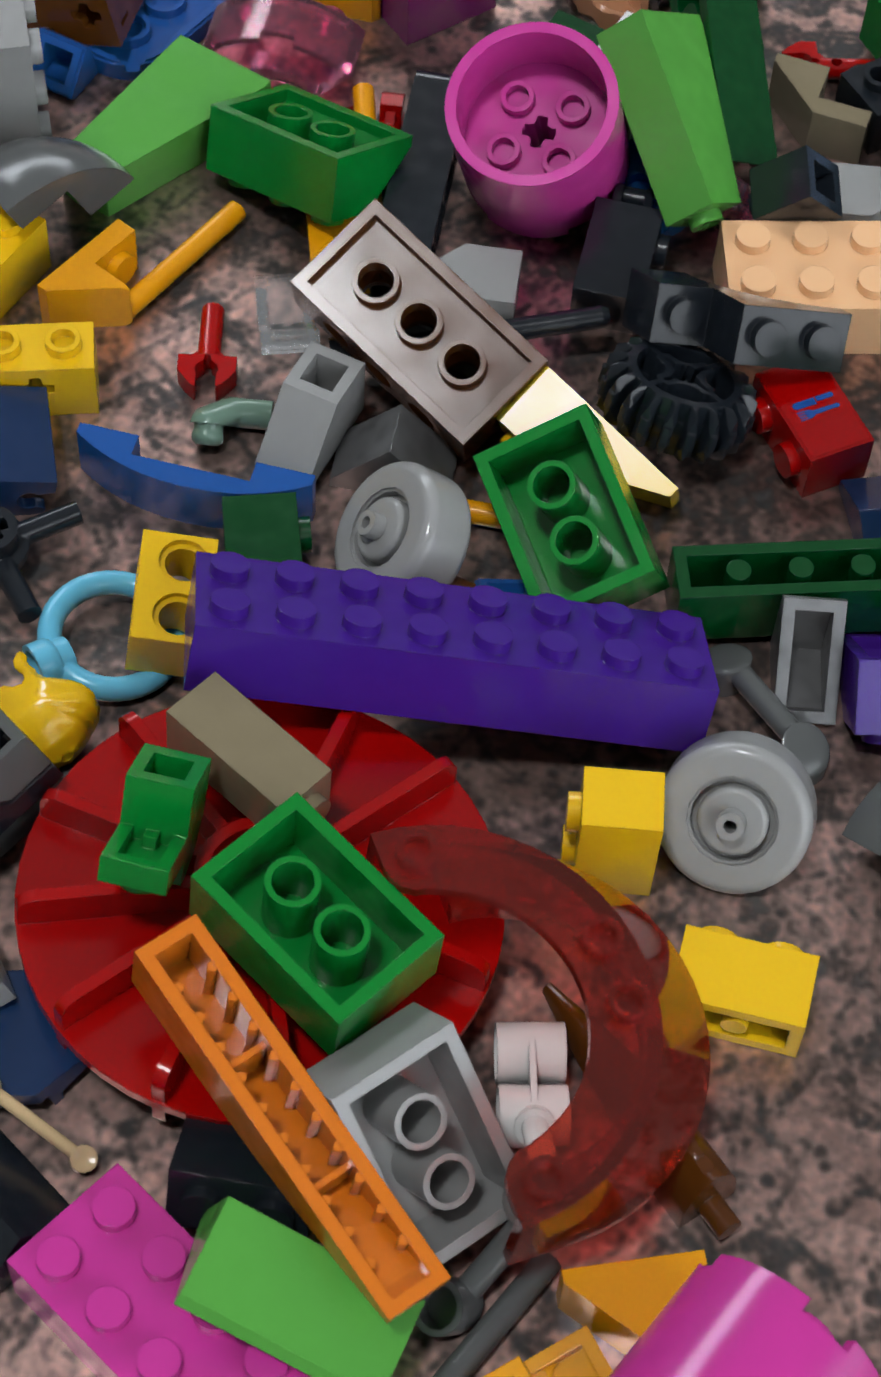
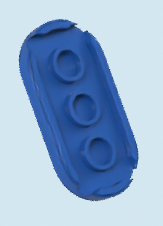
[87,0,247,80]

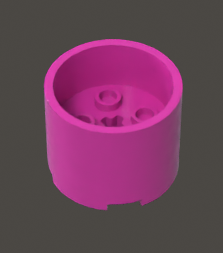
[444,22,630,238]
[608,1254,880,1377]

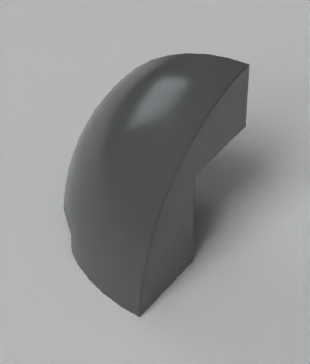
[0,136,134,229]

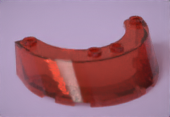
[366,825,711,1266]

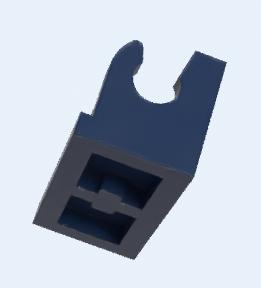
[0,386,58,515]

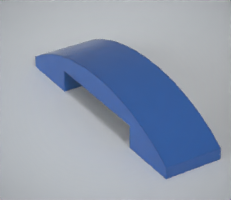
[76,422,316,529]

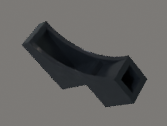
[621,267,852,373]

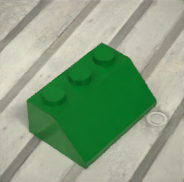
[206,84,413,226]

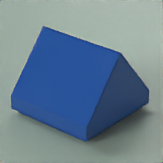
[33,27,98,100]

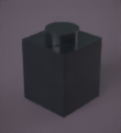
[748,145,843,221]

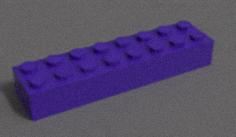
[183,551,720,752]

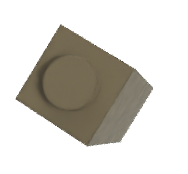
[166,672,332,824]

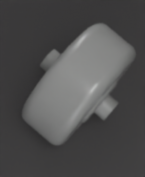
[334,461,471,584]
[661,731,817,894]

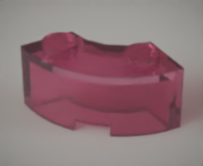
[203,0,366,96]

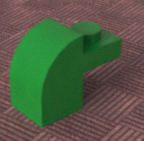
[97,743,212,896]

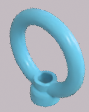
[22,570,185,702]

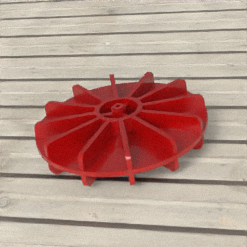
[14,698,505,1125]

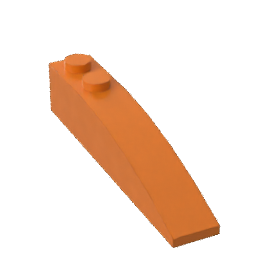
[131,914,451,1324]

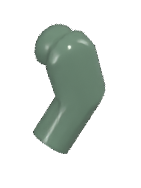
[190,397,274,446]

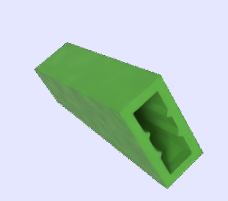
[596,9,741,233]
[65,34,271,217]

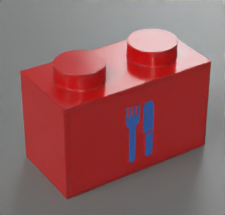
[752,367,875,498]

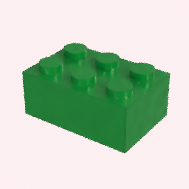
[473,403,671,606]
[189,792,445,1055]

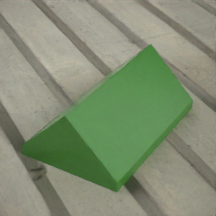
[174,1196,426,1377]

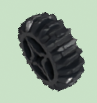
[596,337,758,463]

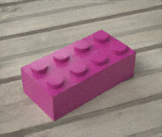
[6,1163,311,1377]

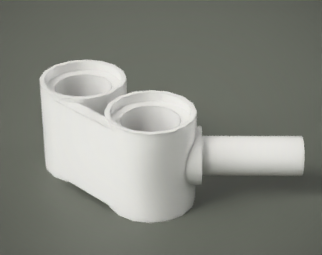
[494,1022,570,1168]

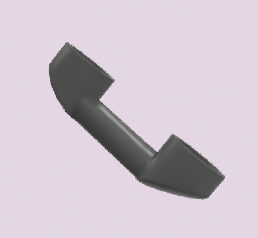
[709,643,830,785]
[416,1170,567,1337]

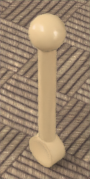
[0,1080,98,1174]

